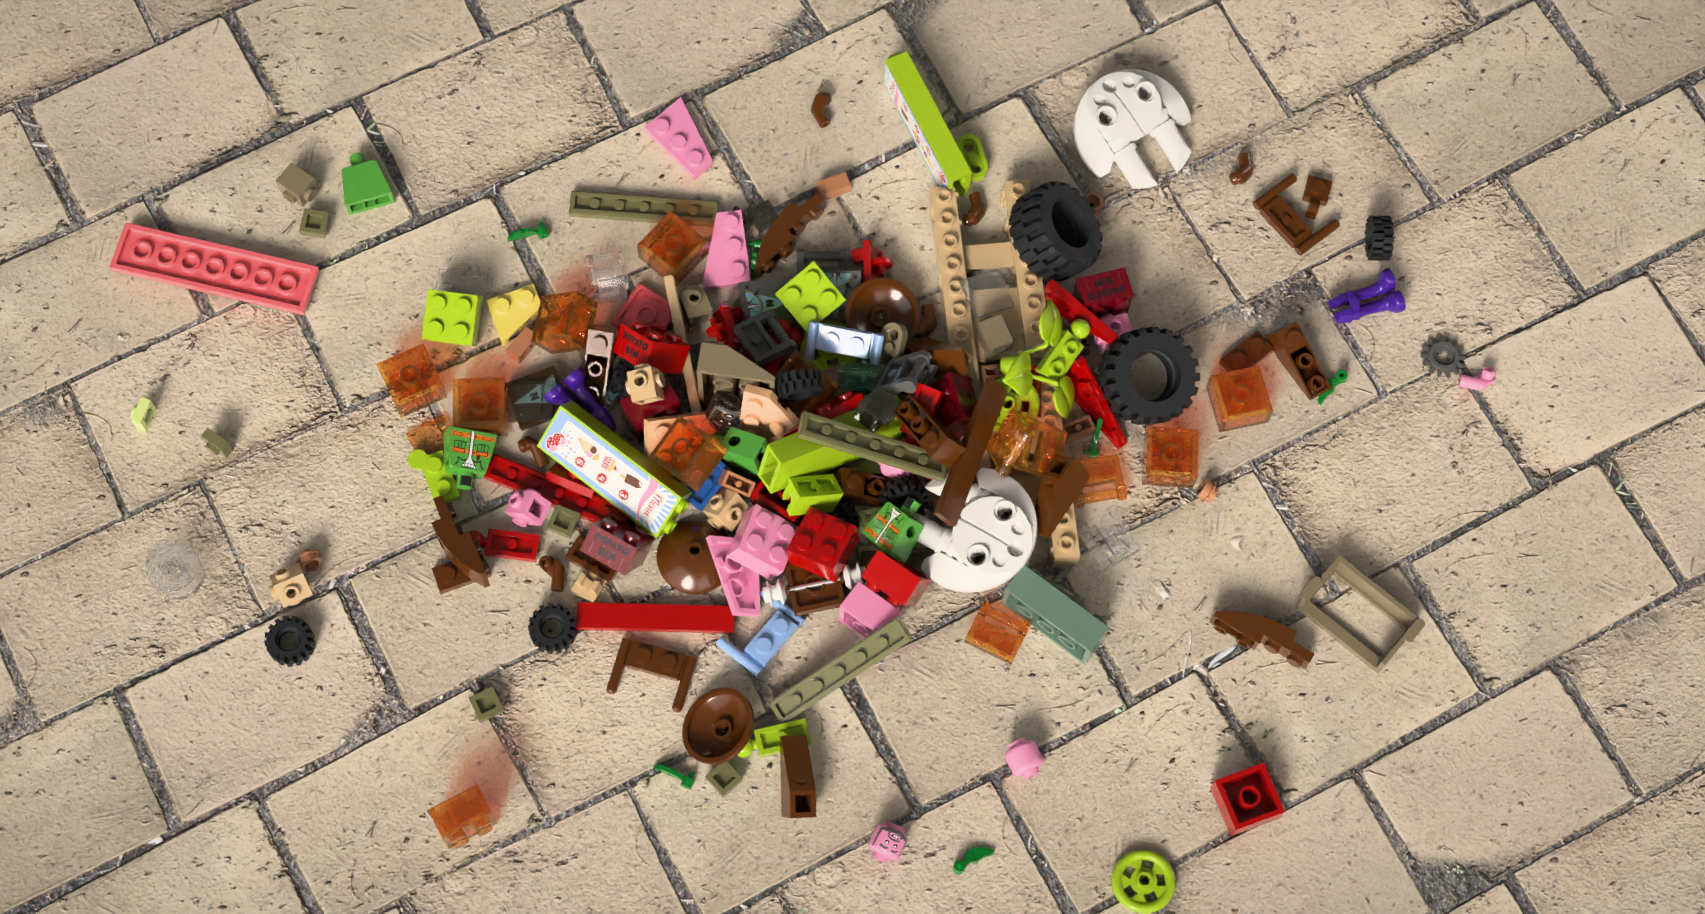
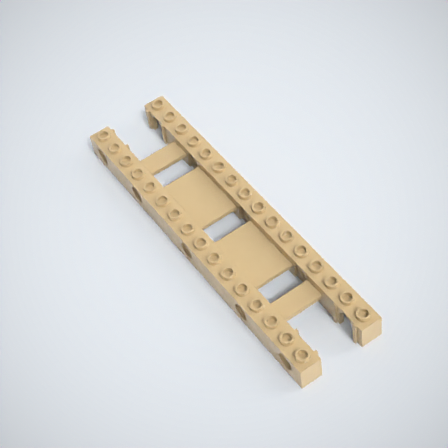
[929,179,1080,568]

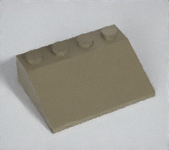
[697,341,776,410]

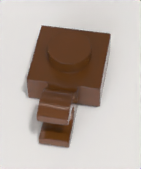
[1302,175,1332,220]

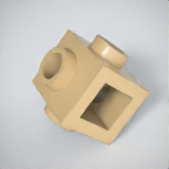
[625,364,665,405]
[703,487,750,532]
[268,563,313,608]

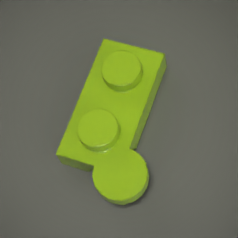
[408,449,461,504]

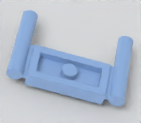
[802,321,885,385]
[716,591,806,677]

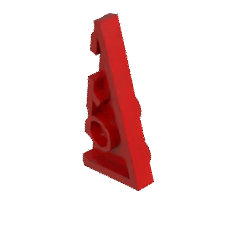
[1044,279,1119,345]
[1066,356,1127,450]
[783,390,866,437]

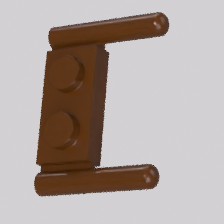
[1252,173,1340,256]
[606,638,698,712]

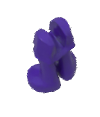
[1327,268,1406,324]
[543,367,617,432]

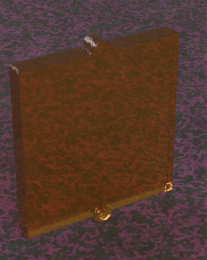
[406,415,449,455]

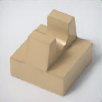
[571,569,607,603]

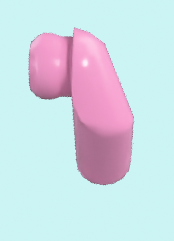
[1458,366,1496,391]

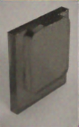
[506,380,554,423]

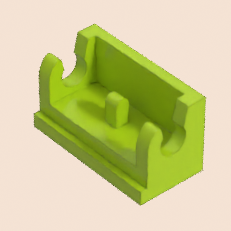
[782,474,844,516]

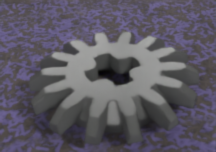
[1420,336,1466,378]

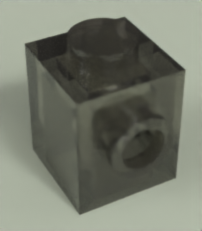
[854,386,898,432]

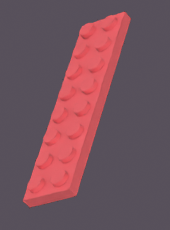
[109,222,319,315]

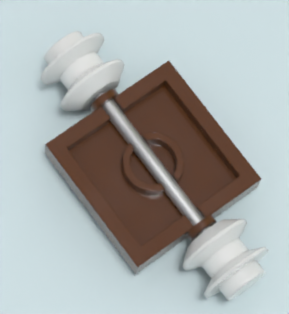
[762,562,867,617]

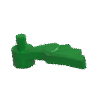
[507,222,549,242]
[748,239,763,279]
[1318,370,1348,405]
[1082,418,1103,461]
[653,764,695,790]
[953,846,994,875]

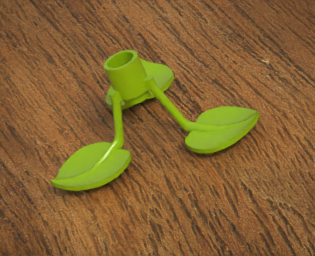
[1000,299,1075,419]

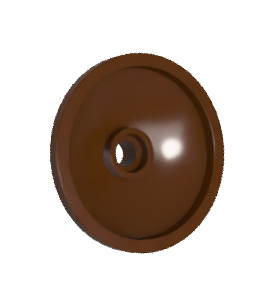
[844,278,920,343]
[656,519,729,595]
[682,687,754,765]

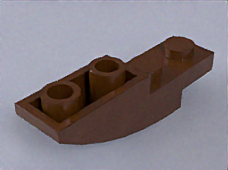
[755,193,824,278]
[431,495,492,588]
[1210,611,1314,669]

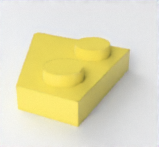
[486,284,543,346]

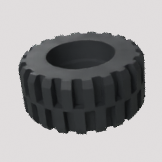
[1009,181,1103,282]
[1097,326,1200,425]

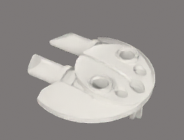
[1074,69,1192,189]
[913,468,1038,593]

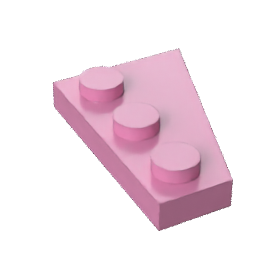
[645,97,713,180]
[702,210,751,290]
[706,535,761,617]

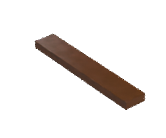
[933,378,1008,526]

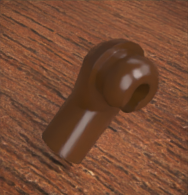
[811,92,832,128]
[1229,152,1253,185]
[962,192,985,226]
[915,303,937,338]
[517,436,550,468]
[539,555,565,592]

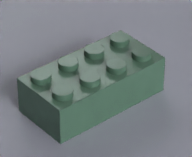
[1001,565,1109,665]

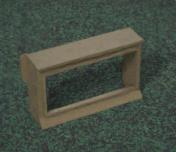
[1296,555,1425,674]

